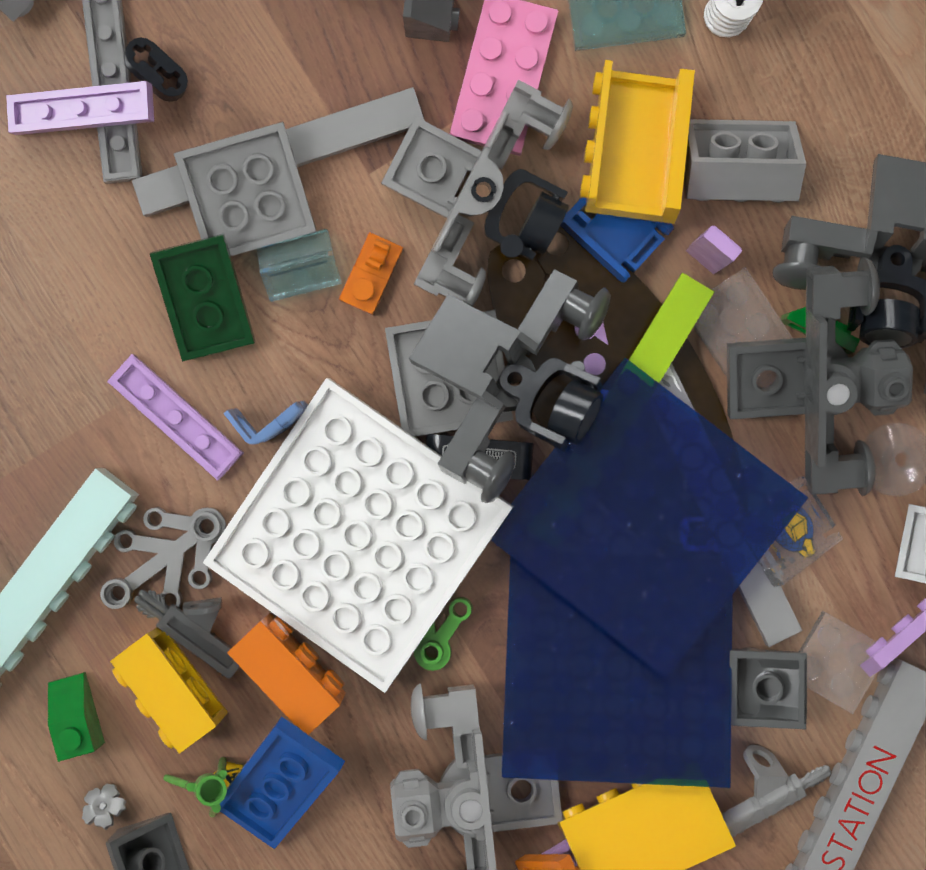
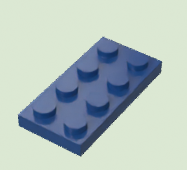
[220,717,345,849]

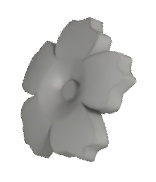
[82,783,126,830]

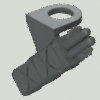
[134,590,240,678]

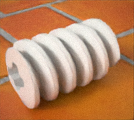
[703,0,763,38]

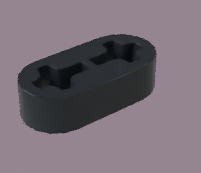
[124,37,188,102]

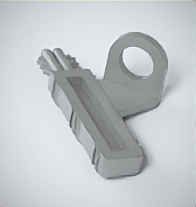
[721,745,832,837]

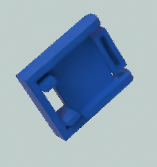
[560,198,674,283]

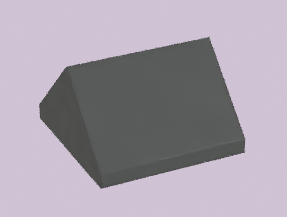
[106,813,190,870]

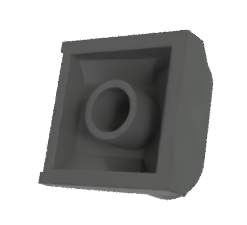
[729,647,807,730]

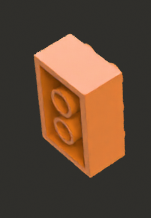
[227,612,346,735]

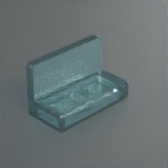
[257,229,342,302]

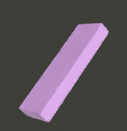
[686,225,742,275]

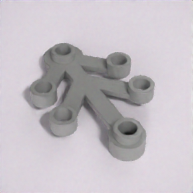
[100,507,226,609]

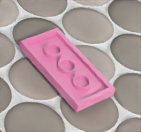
[450,0,558,156]

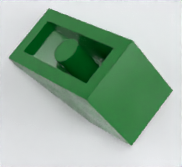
[48,672,105,762]

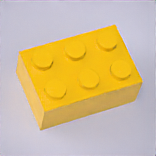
[110,627,228,754]

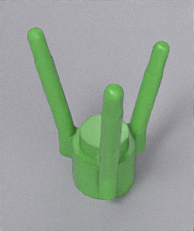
[163,757,227,818]

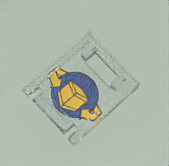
[734,476,843,587]

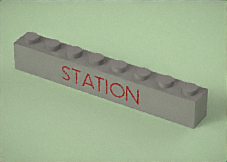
[785,658,926,870]

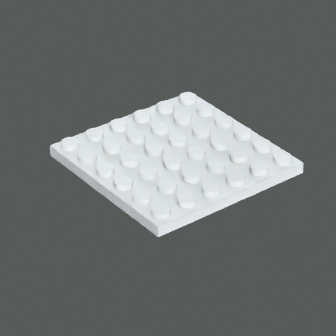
[203,378,514,693]

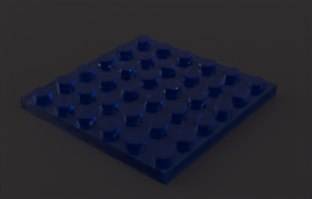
[491,357,808,678]
[501,549,733,788]

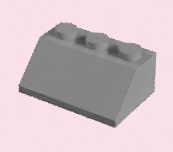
[684,119,806,203]

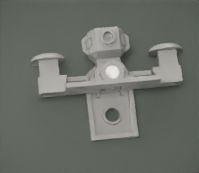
[390,683,562,870]

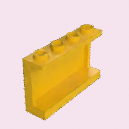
[580,60,695,224]
[557,757,736,870]

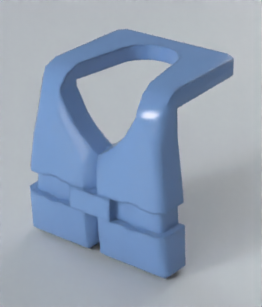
[223,400,308,445]

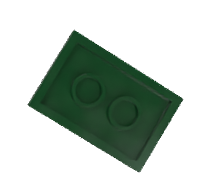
[150,233,255,362]

